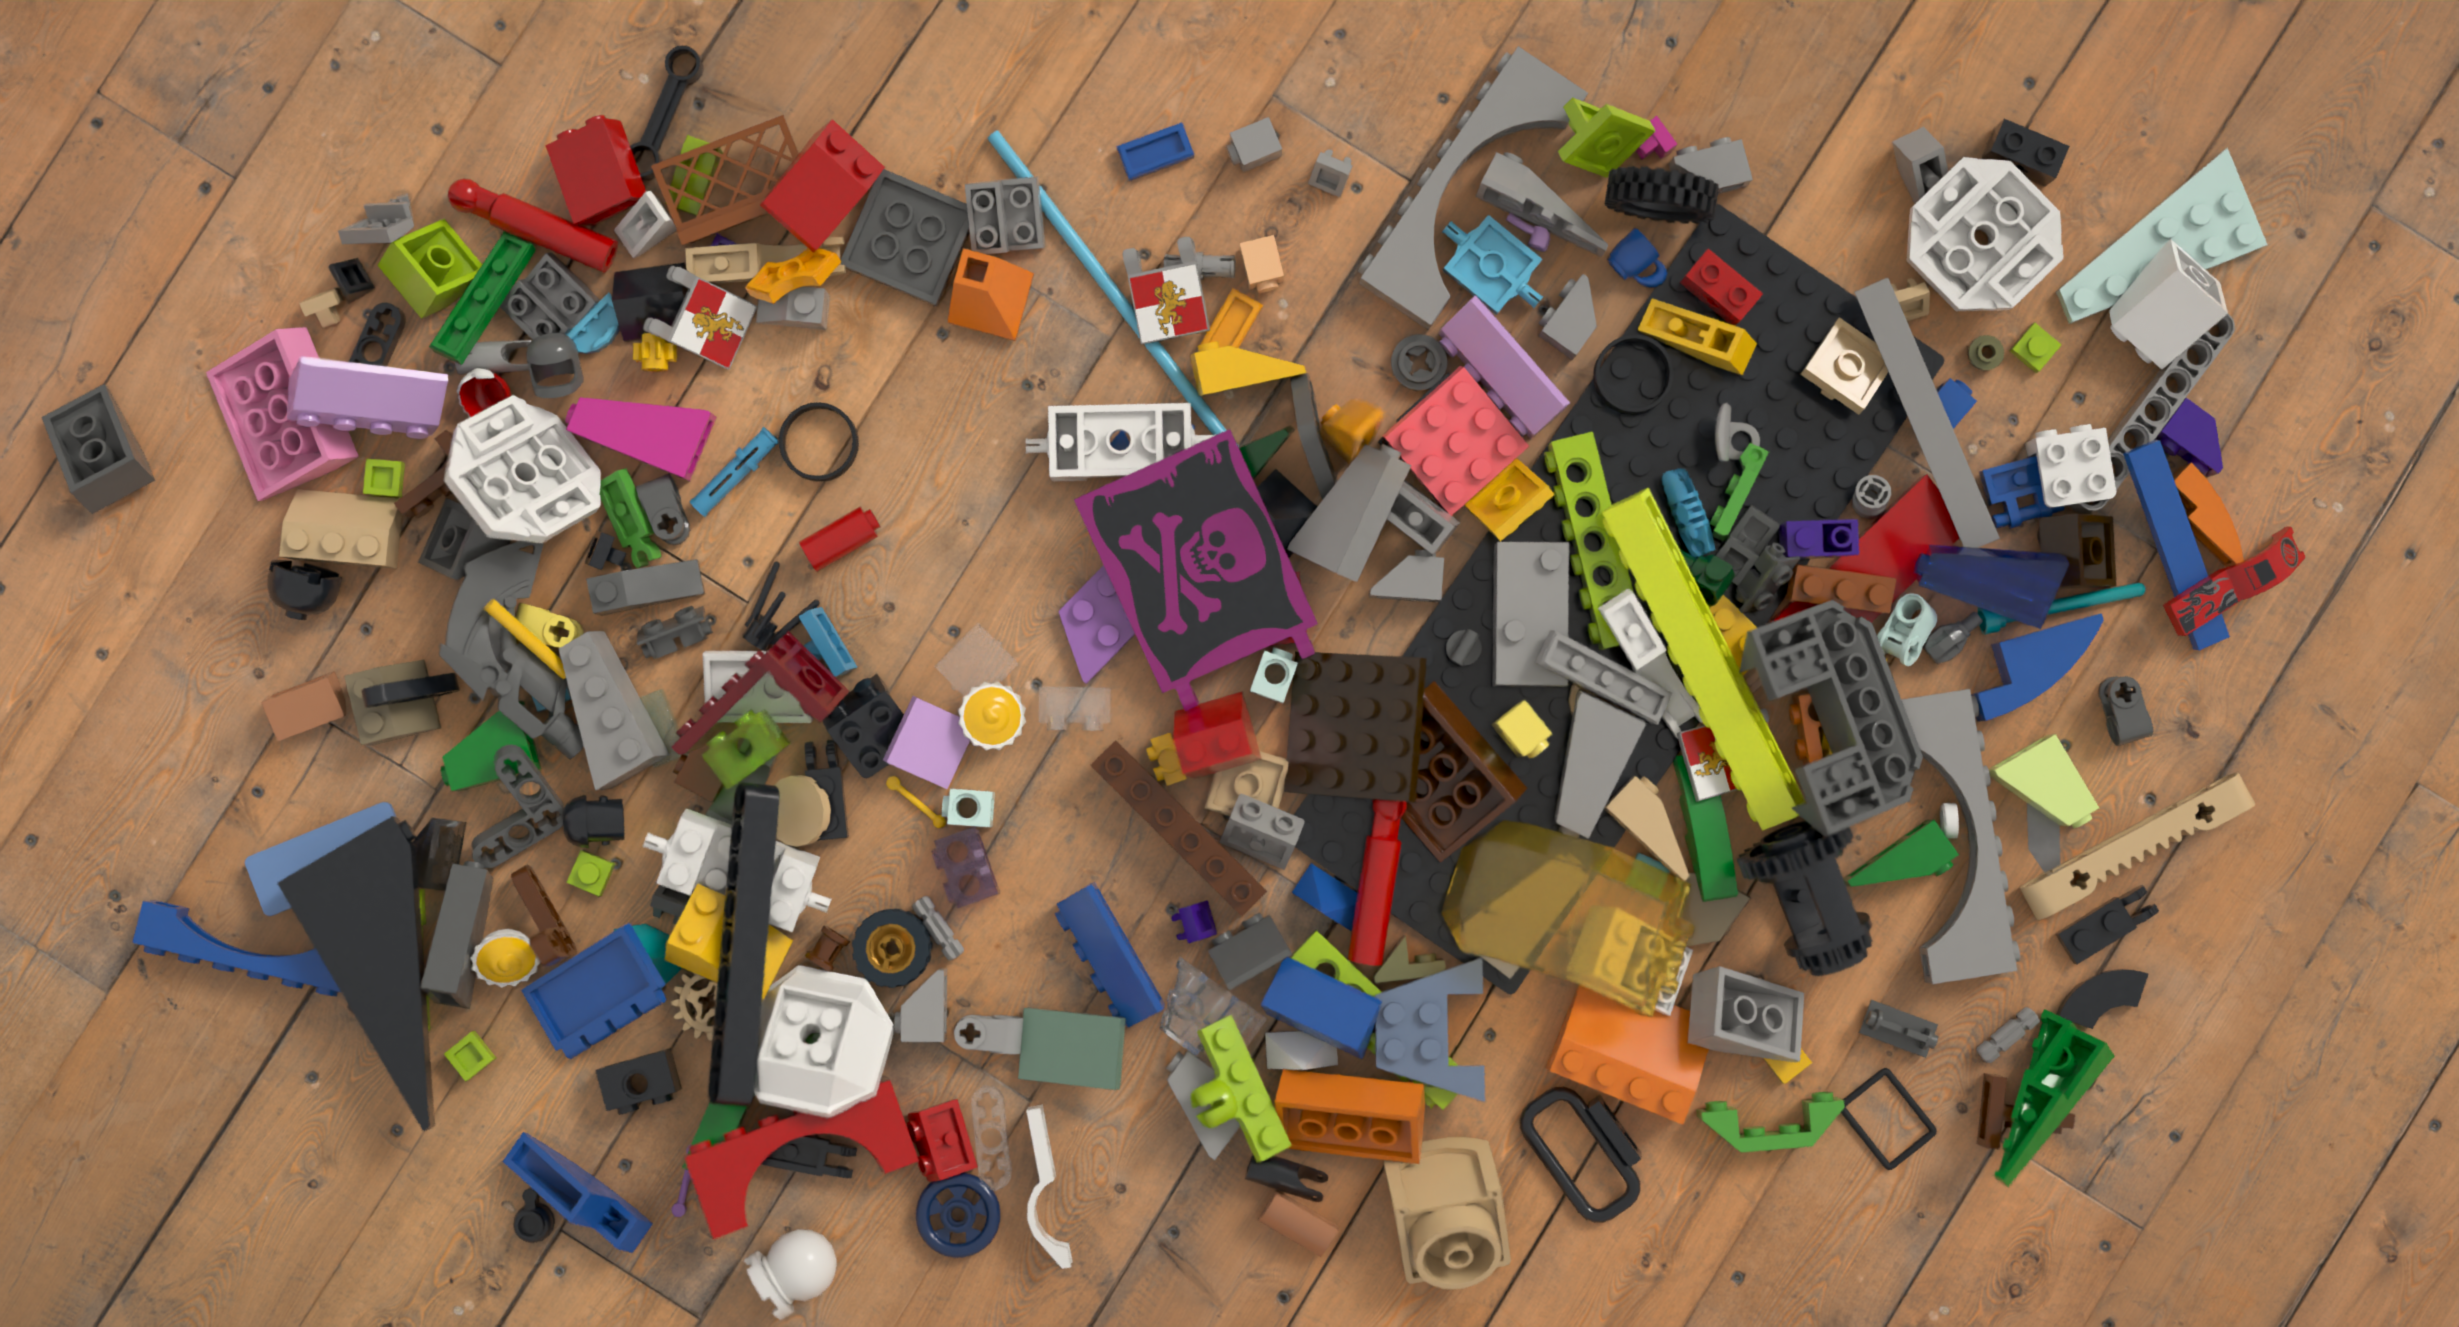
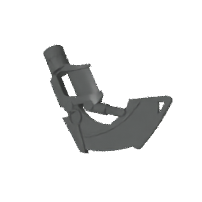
[439,541,584,759]

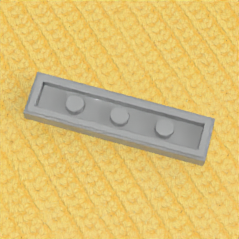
[1535,630,1672,725]

